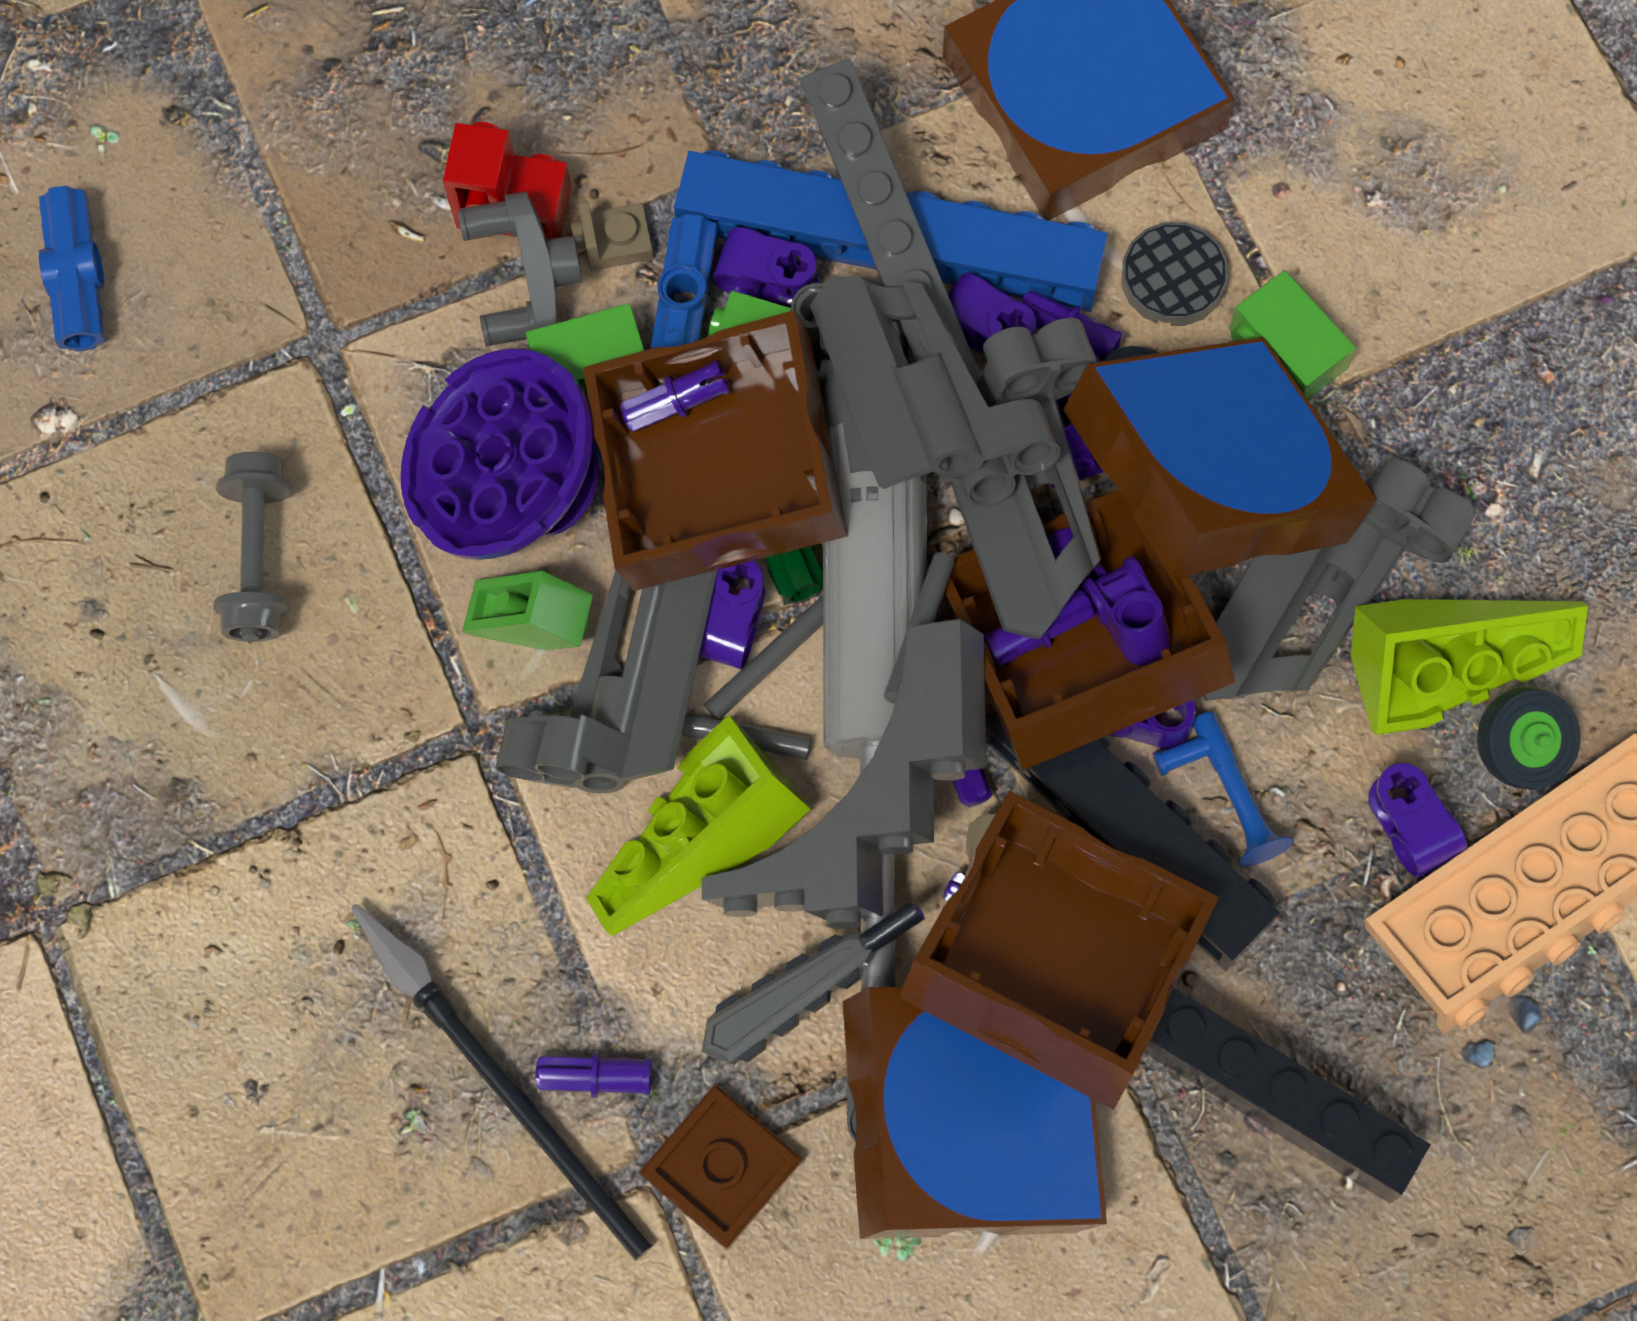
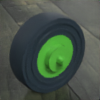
[1477,687,1580,790]

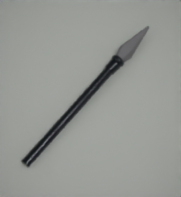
[352,904,653,1261]

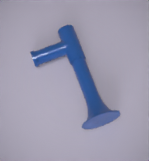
[1153,711,1294,867]

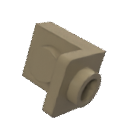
[571,200,653,271]

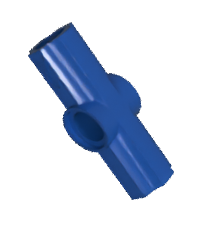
[39,186,105,352]
[651,214,718,349]

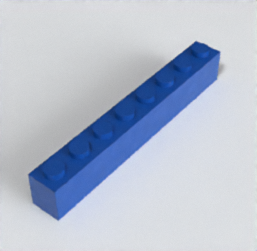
[674,150,1108,312]

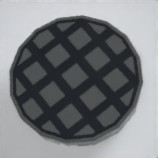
[1121,222,1228,326]

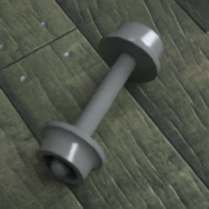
[213,452,291,644]

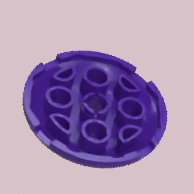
[401,349,593,560]

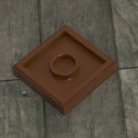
[638,1084,803,1251]

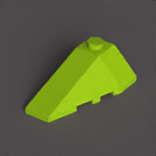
[1351,599,1588,735]
[586,715,811,936]

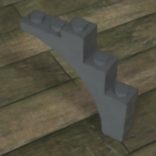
[702,619,986,929]

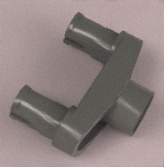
[458,191,583,347]

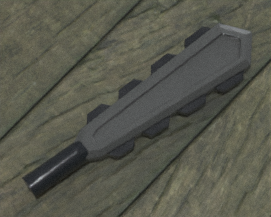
[701,900,925,1065]

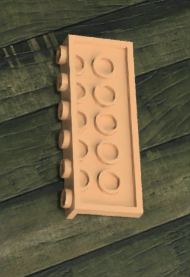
[1365,733,1637,1034]

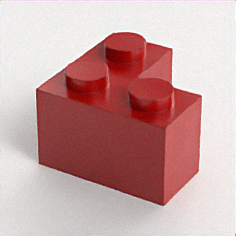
[443,122,572,240]

